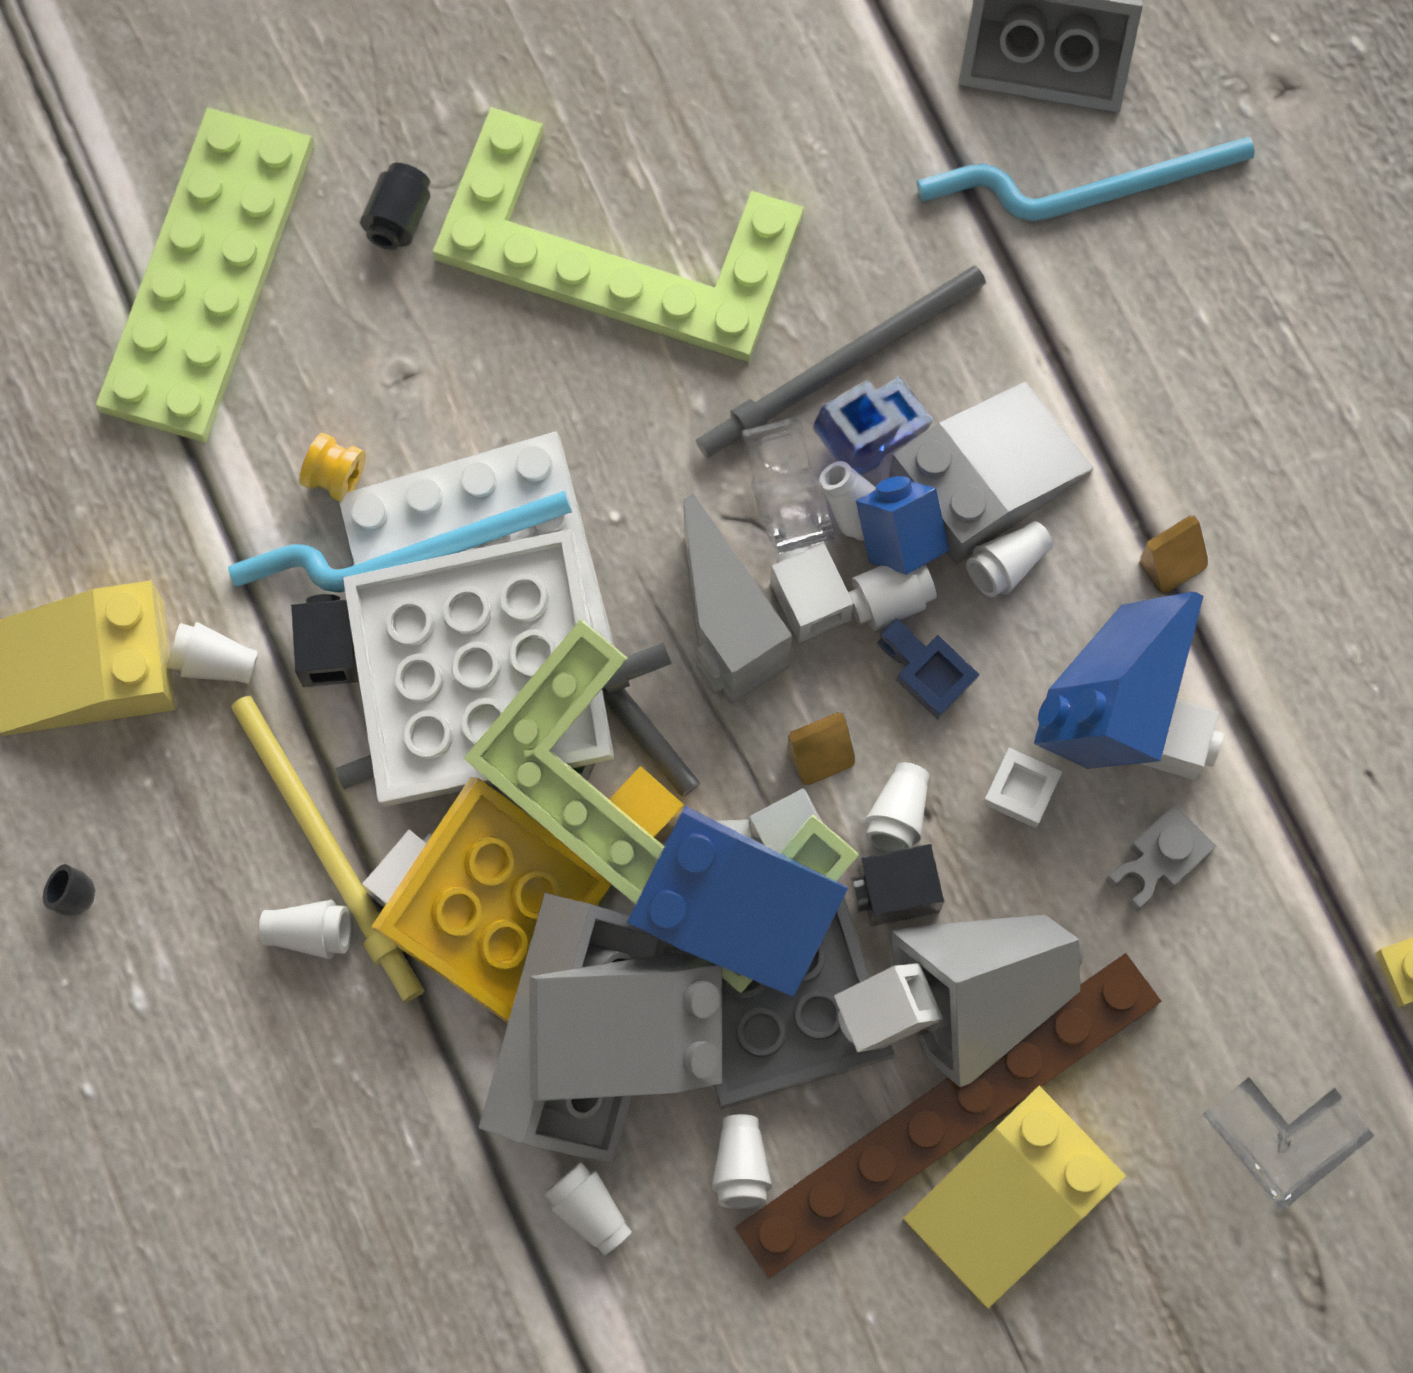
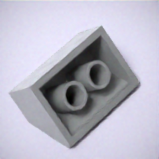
[958,0,1143,113]

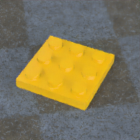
[371,777,611,1024]

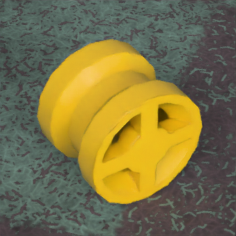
[299,433,366,502]

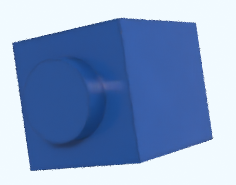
[856,476,950,575]

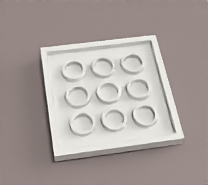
[339,431,615,647]
[343,529,614,807]

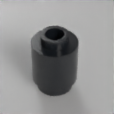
[360,162,431,250]

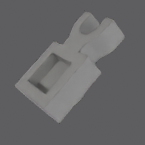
[1106,804,1216,912]

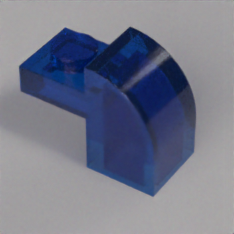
[813,376,934,475]

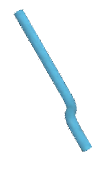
[916,137,1255,221]
[228,490,572,593]

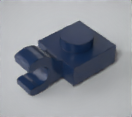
[877,619,980,720]

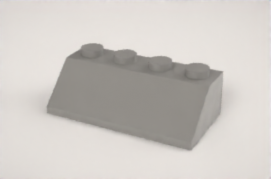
[479,893,674,1164]

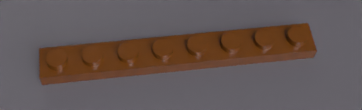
[734,953,1161,1280]

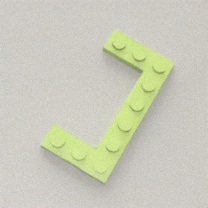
[433,107,804,363]
[463,619,859,993]

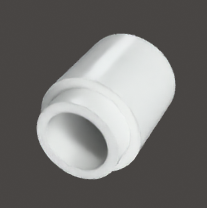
[848,565,937,631]

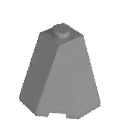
[892,914,1083,1087]

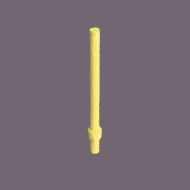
[231,696,424,1003]

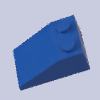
[1034,591,1204,769]
[627,806,848,997]

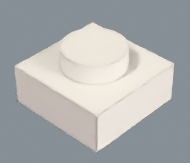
[983,747,1062,828]

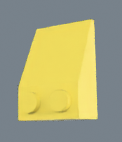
[0,580,176,736]
[902,1086,1126,1309]

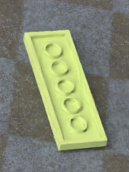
[96,107,314,443]

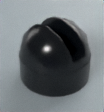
[43,864,96,916]

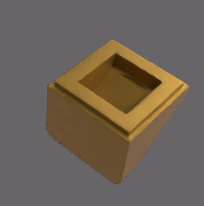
[1139,515,1208,594]
[787,712,855,785]

